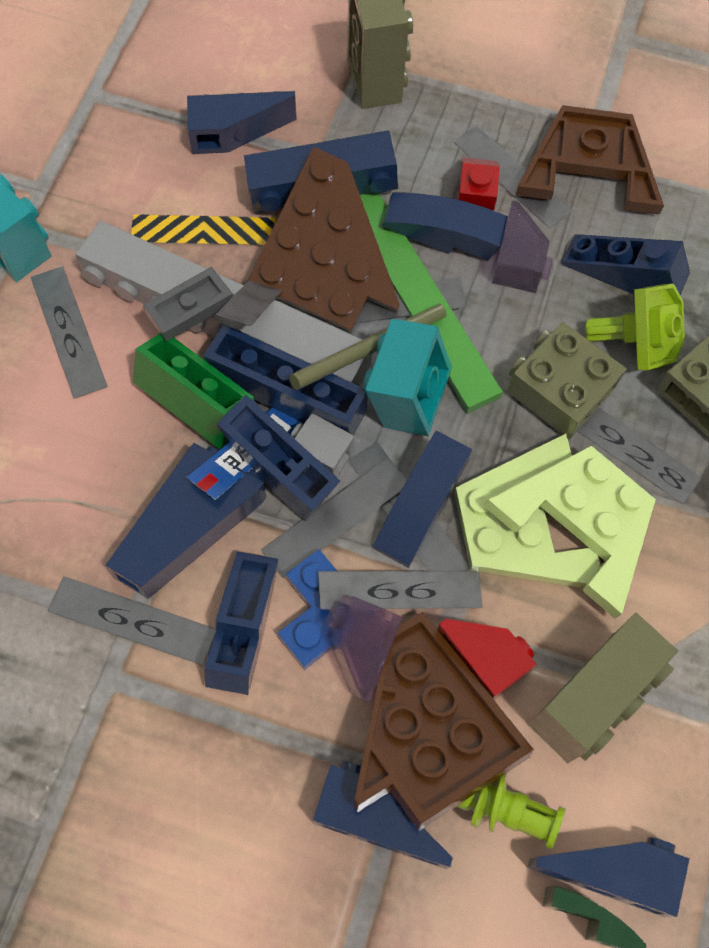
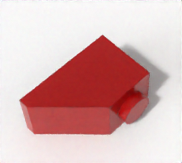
[457,157,500,211]
[437,619,537,700]

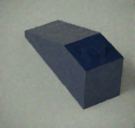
[217,395,340,521]
[313,761,453,869]
[527,837,690,917]

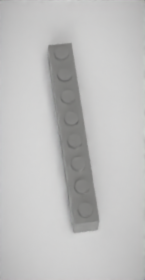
[75,220,372,386]

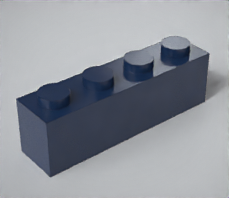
[244,130,398,214]
[203,324,368,436]

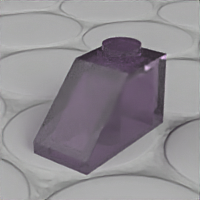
[492,201,553,293]
[326,594,402,702]

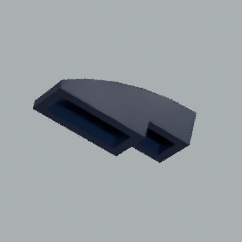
[382,192,508,261]
[373,430,473,568]
[204,551,278,695]

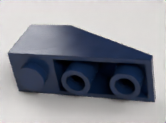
[187,91,296,154]
[562,234,690,295]

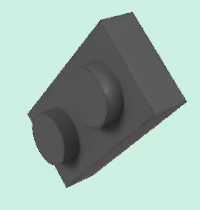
[143,267,233,342]

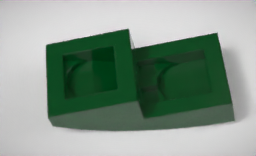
[543,886,647,948]

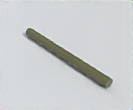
[289,304,446,390]

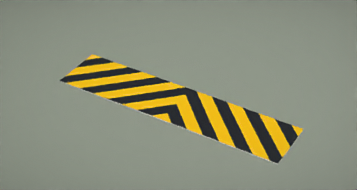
[131,214,276,245]

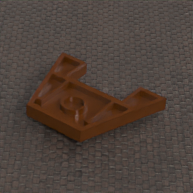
[516,105,664,215]

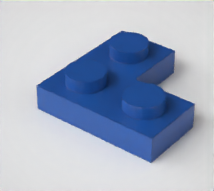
[277,549,372,670]

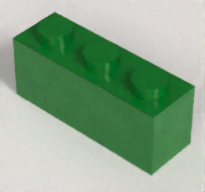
[133,333,254,449]

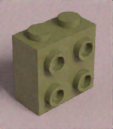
[507,322,627,440]
[657,336,709,437]

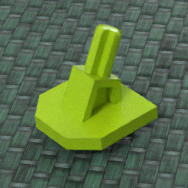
[586,284,685,370]

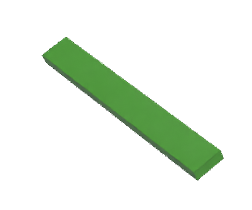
[360,193,503,414]

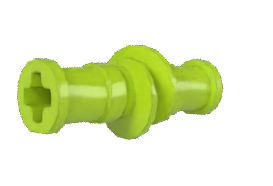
[457,774,566,850]

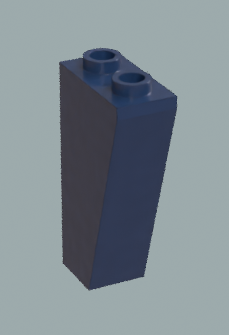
[105,442,266,599]

